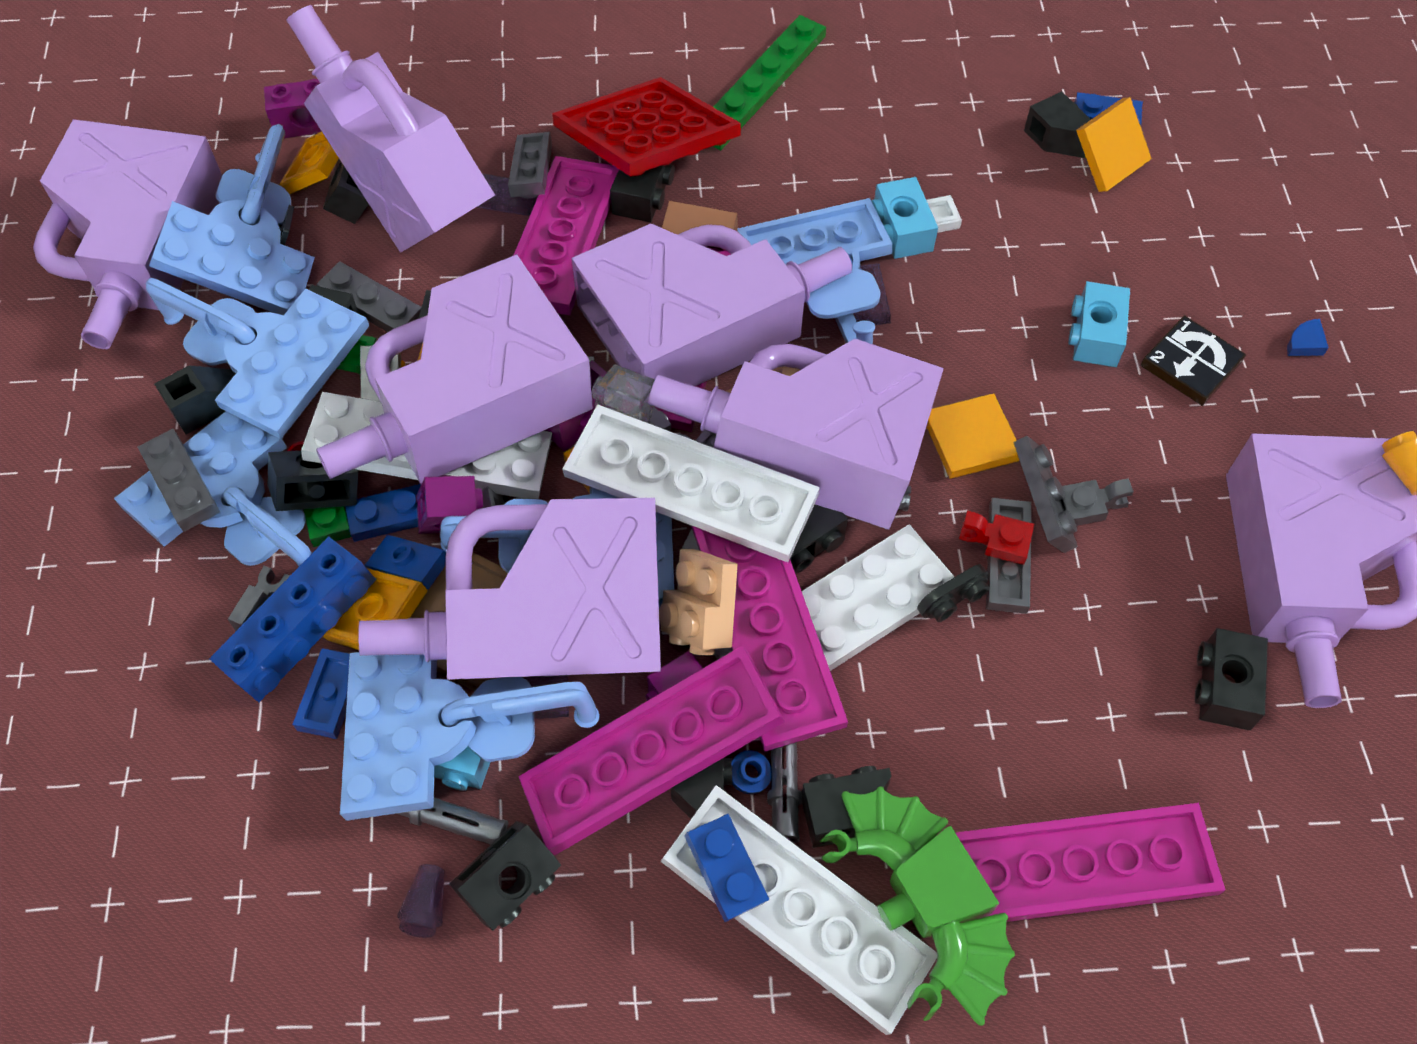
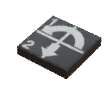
[1141,315,1247,406]

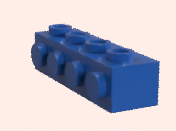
[209,537,376,702]

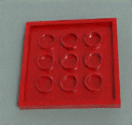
[552,77,741,176]

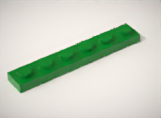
[713,15,826,151]

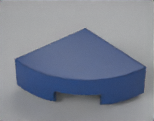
[1287,319,1329,356]

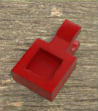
[959,511,1035,565]

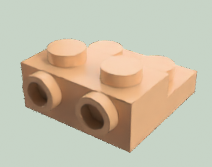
[659,549,737,655]

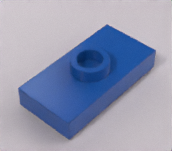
[365,535,446,590]

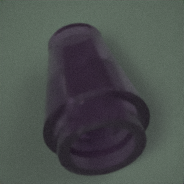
[397,864,445,938]

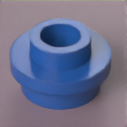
[732,750,772,795]

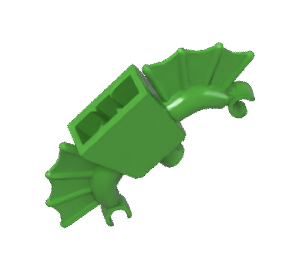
[820,786,1015,1026]

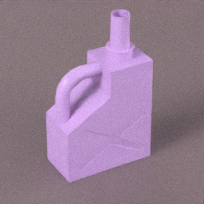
[286,5,495,253]
[33,119,222,349]
[571,224,852,403]
[316,254,593,484]
[648,338,944,530]
[1226,434,1417,708]
[359,498,661,680]

